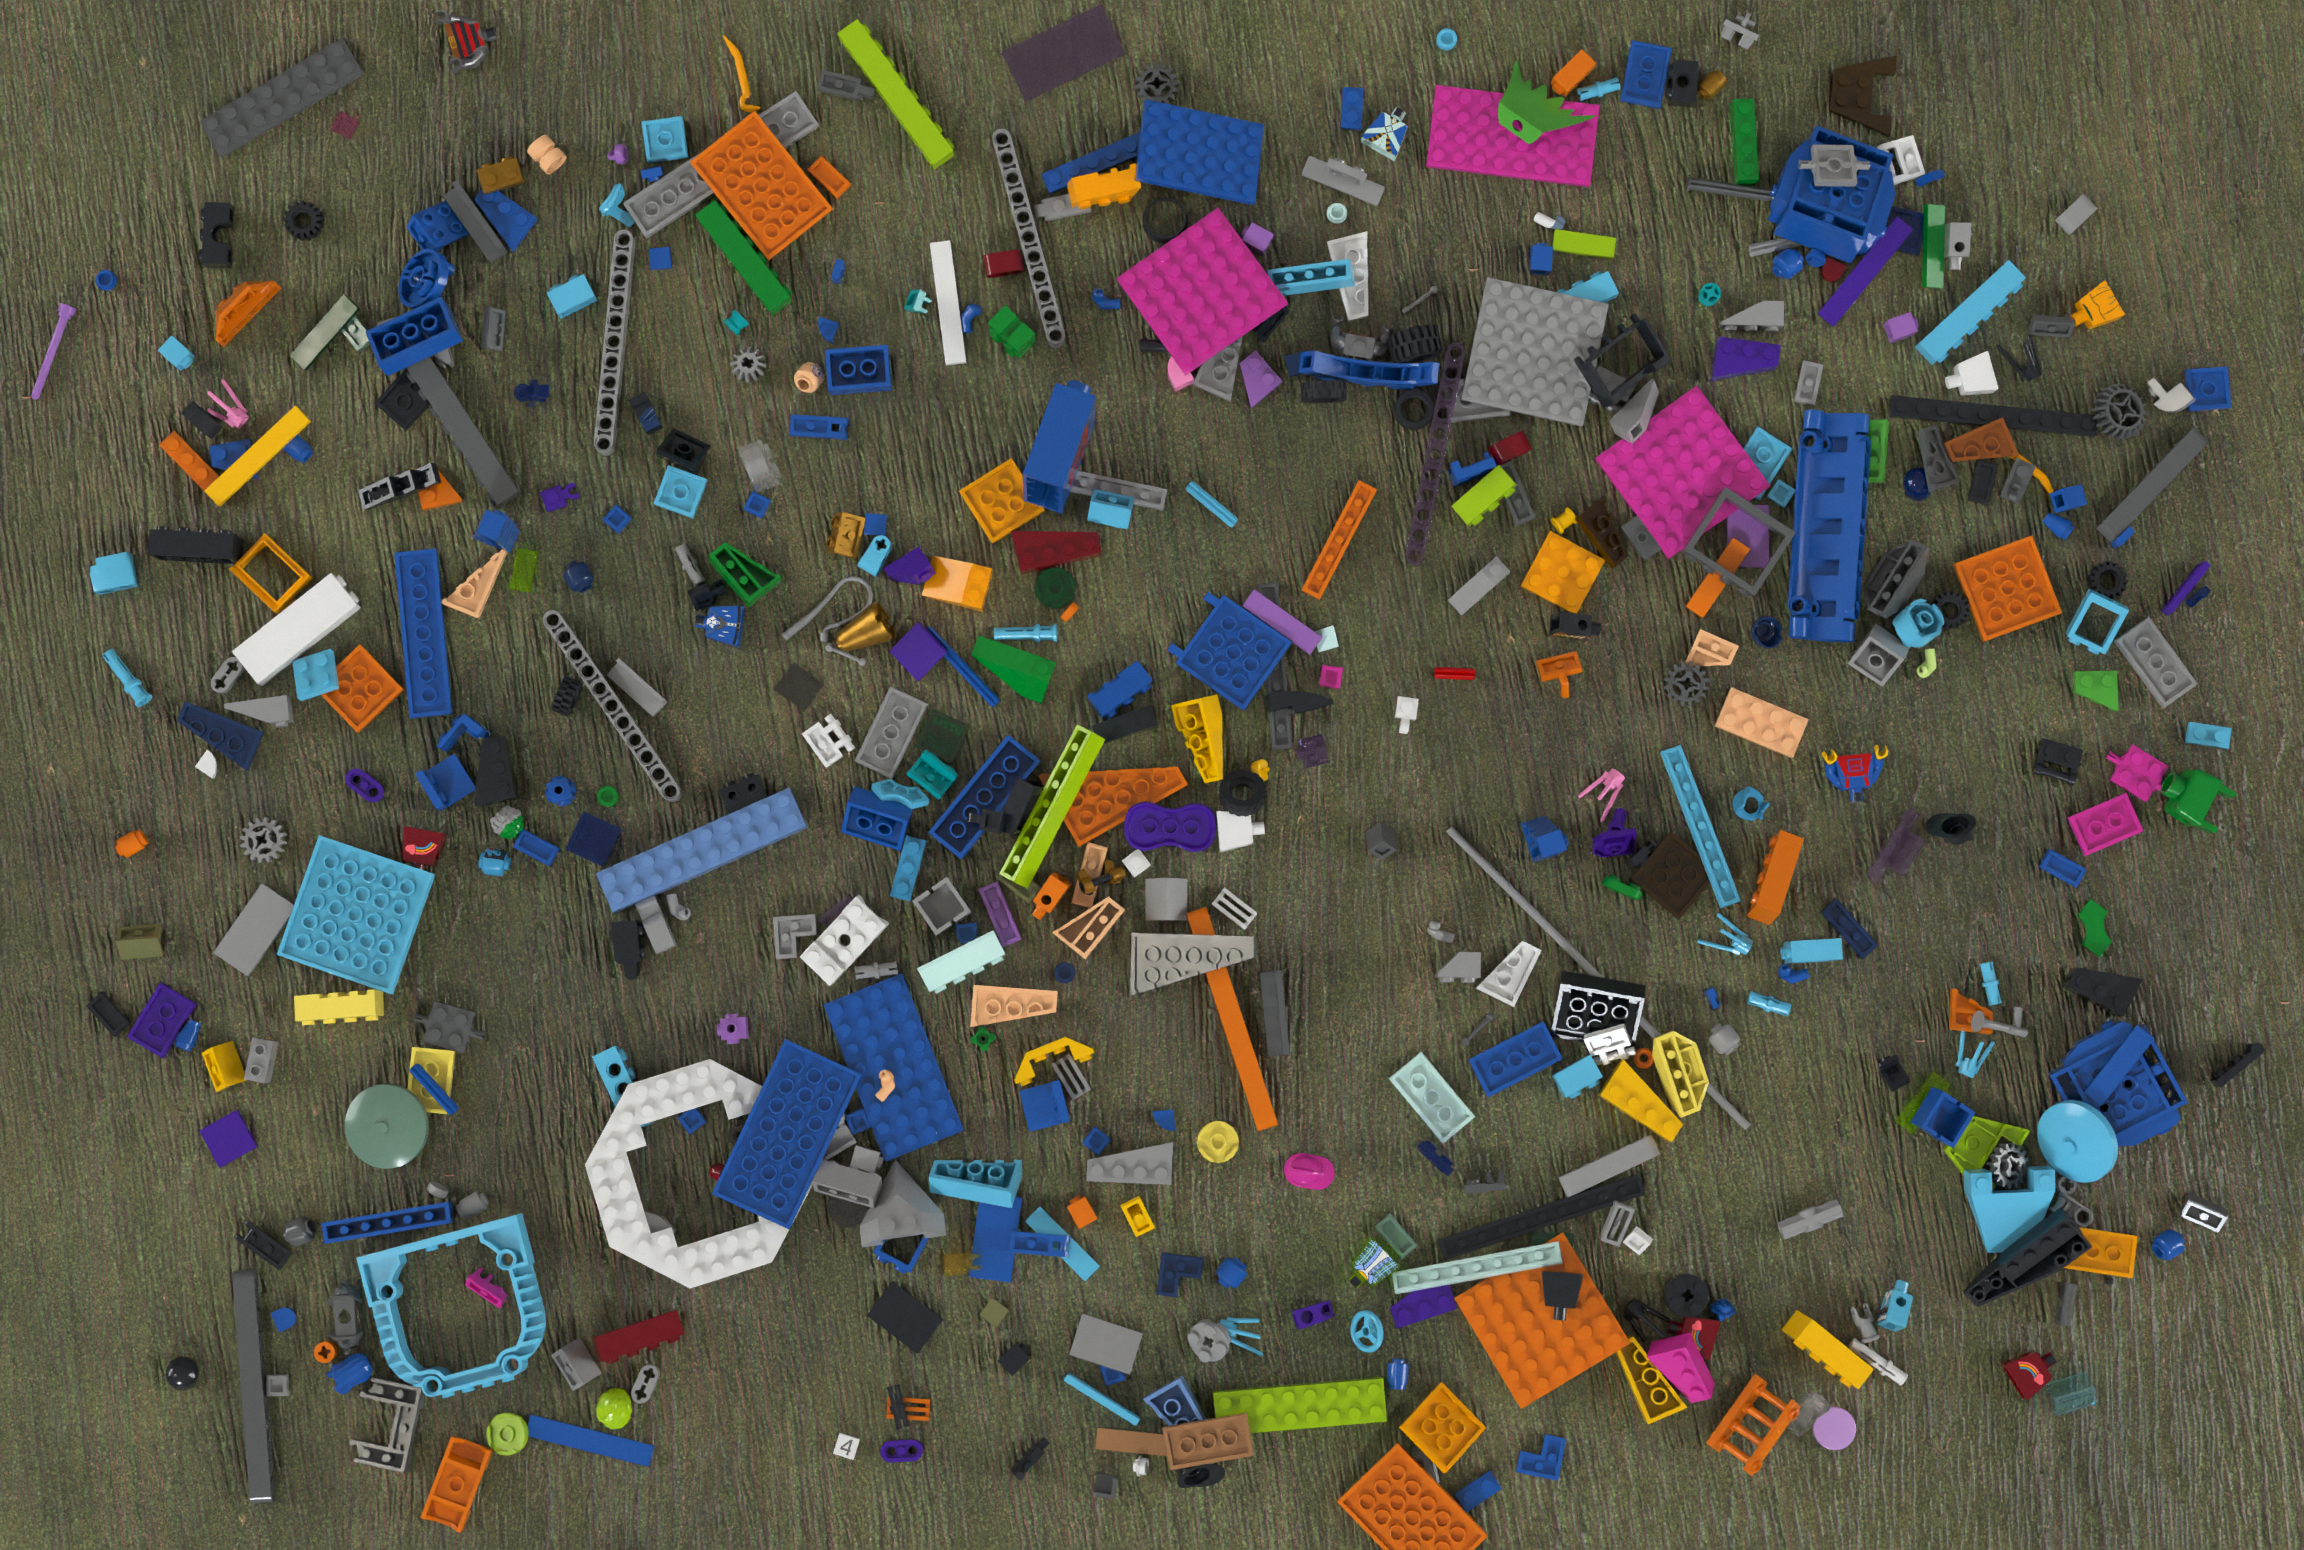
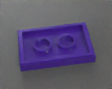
[127,982,197,1058]

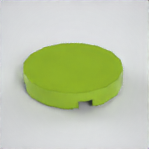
[486,1412,529,1456]

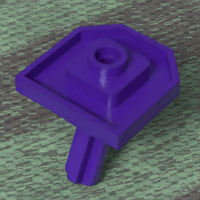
[1592,808,1637,858]

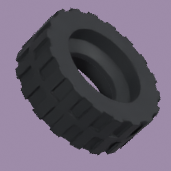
[1300,380,1347,404]
[1219,769,1266,817]

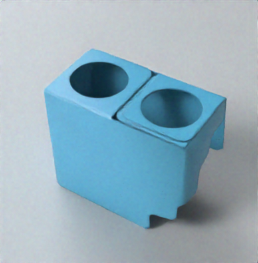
[90,552,138,595]

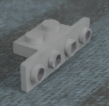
[1302,156,1385,206]

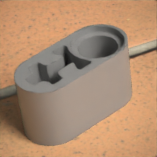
[2055,194,2098,235]

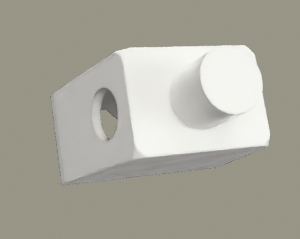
[1945,351,1999,396]
[1216,811,1265,852]

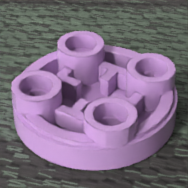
[1812,1406,1856,1450]

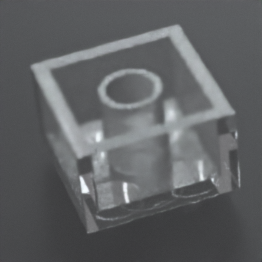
[737,439,782,493]

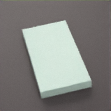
[1388,1052,1475,1144]

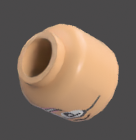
[794,362,825,393]

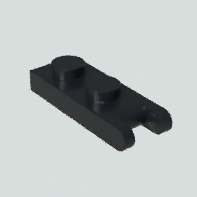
[234,1219,294,1270]

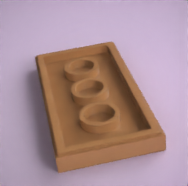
[1162,1412,1255,1470]

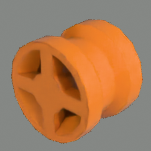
[314,1341,339,1363]

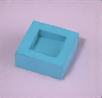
[1766,479,1796,509]

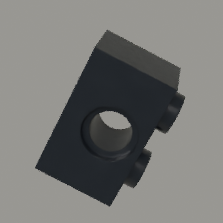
[1666,60,1699,107]

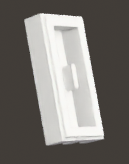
[1212,887,1257,930]

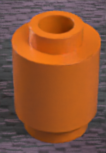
[115,829,148,858]

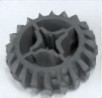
[2091,383,2148,440]

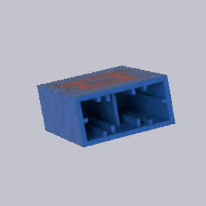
[1023,380,1096,514]

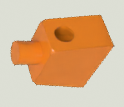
[1031,871,1072,920]

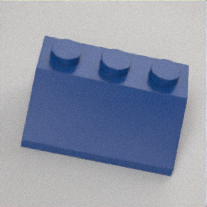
[841,786,913,851]

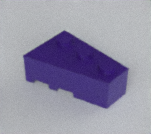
[1710,336,1781,382]

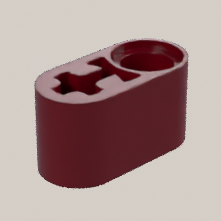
[983,249,1025,278]
[1488,431,1532,466]

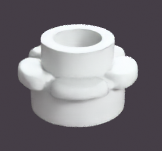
[1133,1455,1149,1477]

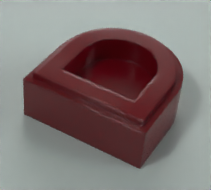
[1821,257,1846,282]

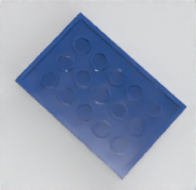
[1135,99,1264,205]

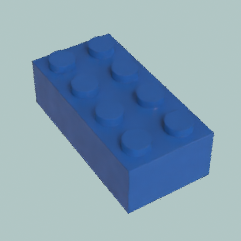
[366,297,463,376]

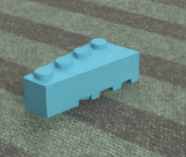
[929,1160,1023,1208]

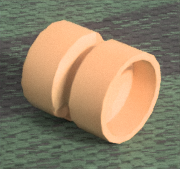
[527,135,567,174]

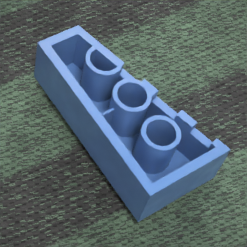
[1143,1375,1207,1426]

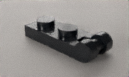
[2210,1043,2264,1087]

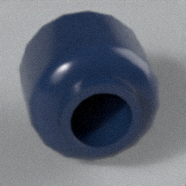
[563,561,594,593]

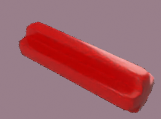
[1434,667,1475,680]

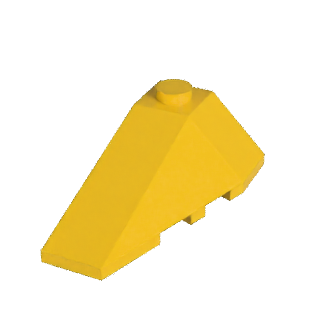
[1171,694,1223,783]

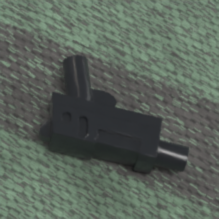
[1011,1437,1050,1480]

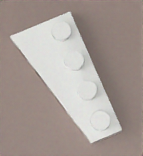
[1327,231,1368,322]

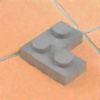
[773,914,817,959]

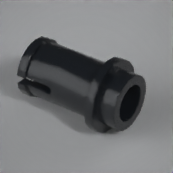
[1140,337,1165,354]

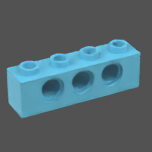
[592,1046,653,1128]

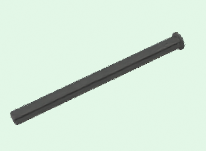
[1686,175,1772,202]

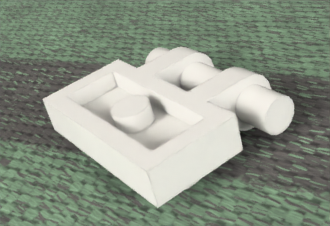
[802,714,855,768]
[1584,1024,1636,1065]

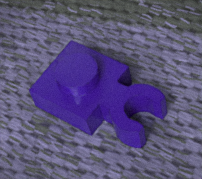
[540,483,580,513]

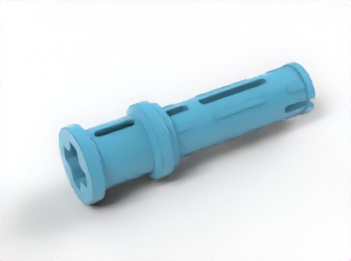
[994,624,1058,643]
[102,649,152,707]

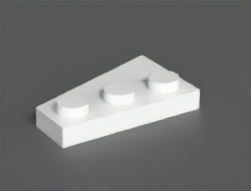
[1475,941,1541,1007]

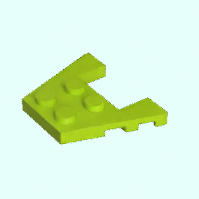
[1943,1116,2030,1191]

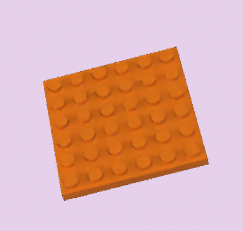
[1454,1232,1631,1409]

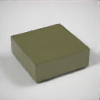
[980,1297,1009,1327]

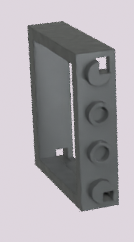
[1682,487,1796,597]

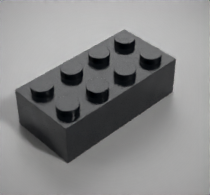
[147,526,244,564]

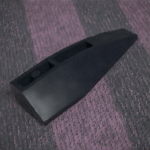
[1963,1207,2092,1307]

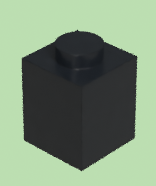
[998,1342,1031,1376]

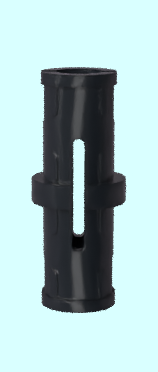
[886,1384,910,1429]

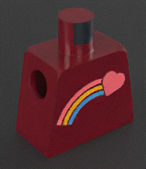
[403,826,447,870]
[1667,1316,1721,1360]
[2001,1351,2057,1400]

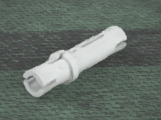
[1847,1338,1908,1386]

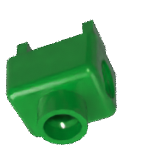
[2160,769,2236,834]

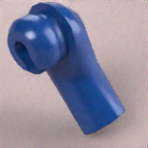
[1092,289,1120,310]
[1778,964,1809,984]

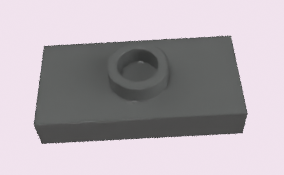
[481,306,506,352]
[1620,516,1662,561]

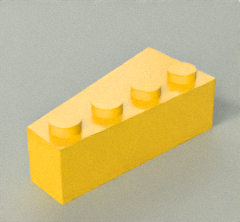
[1782,1310,1874,1390]

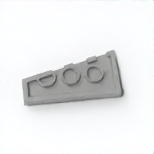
[1193,336,1243,402]

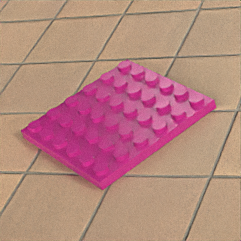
[1116,208,1288,376]
[1595,386,1770,559]

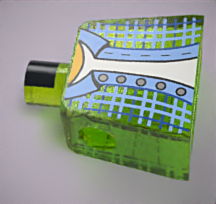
[1348,1237,1400,1289]

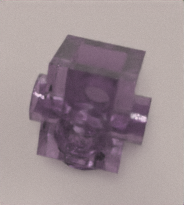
[1295,734,1329,768]

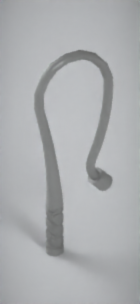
[781,576,873,642]

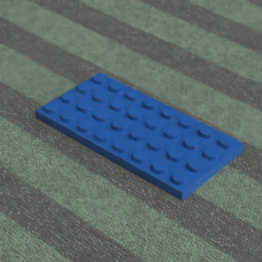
[824,973,964,1162]
[712,1039,862,1230]

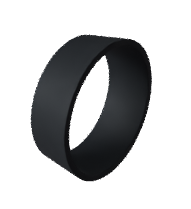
[1142,197,1188,243]

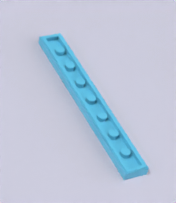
[1660,745,1741,909]

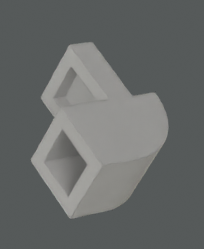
[2147,377,2196,413]

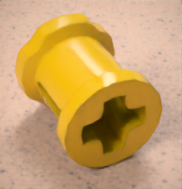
[1550,507,1577,534]

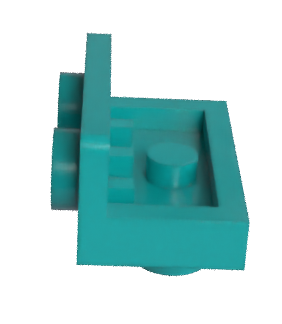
[906,749,958,800]

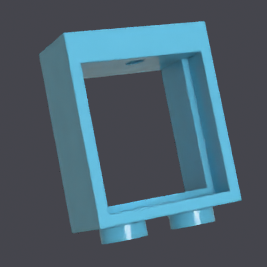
[2065,589,2129,655]
[1780,938,1843,964]

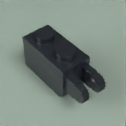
[611,920,646,980]

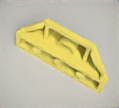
[1652,1031,1709,1118]

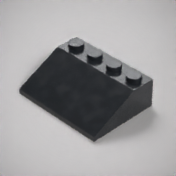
[1550,970,1646,1048]

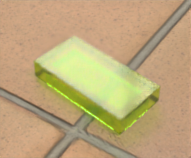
[509,548,539,593]

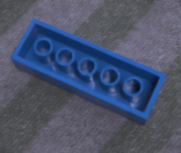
[928,735,1041,860]

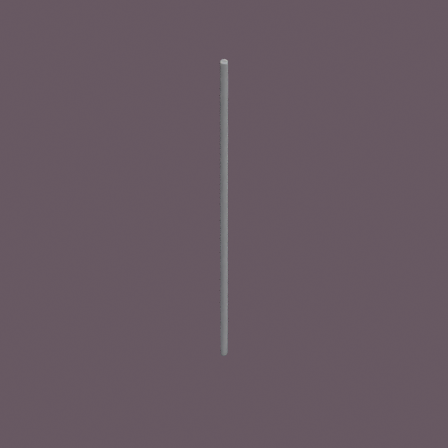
[1446,826,1751,1130]

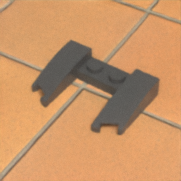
[349,1377,426,1473]

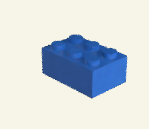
[825,345,892,395]

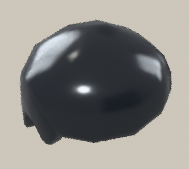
[166,1356,199,1391]

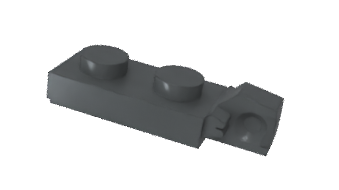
[817,70,876,101]

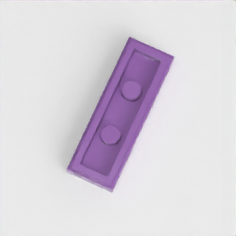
[978,881,1022,947]

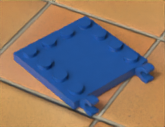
[1167,592,1292,711]

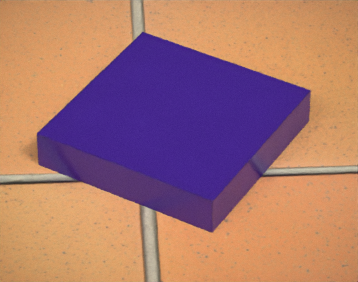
[889,622,948,681]
[199,1110,258,1168]

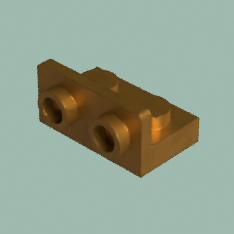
[826,512,865,559]

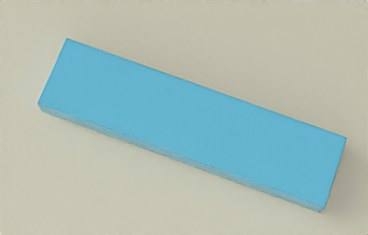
[1025,1206,1100,1281]
[1064,1373,1140,1426]

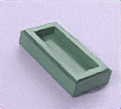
[1374,1213,1418,1259]

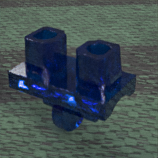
[513,379,549,407]

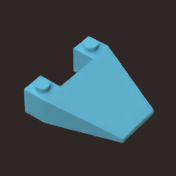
[1964,1166,2055,1253]

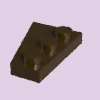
[1575,495,1628,569]

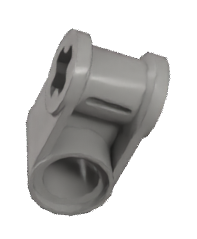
[2049,1192,2093,1226]

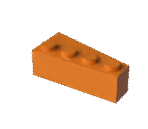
[1746,830,1804,925]

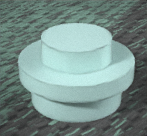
[1327,203,1347,224]

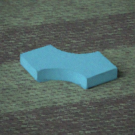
[871,779,930,809]

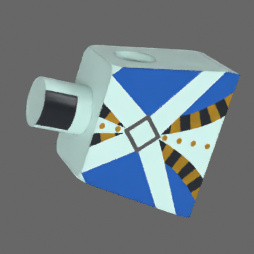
[1361,107,1408,161]

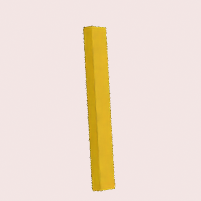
[205,405,311,507]

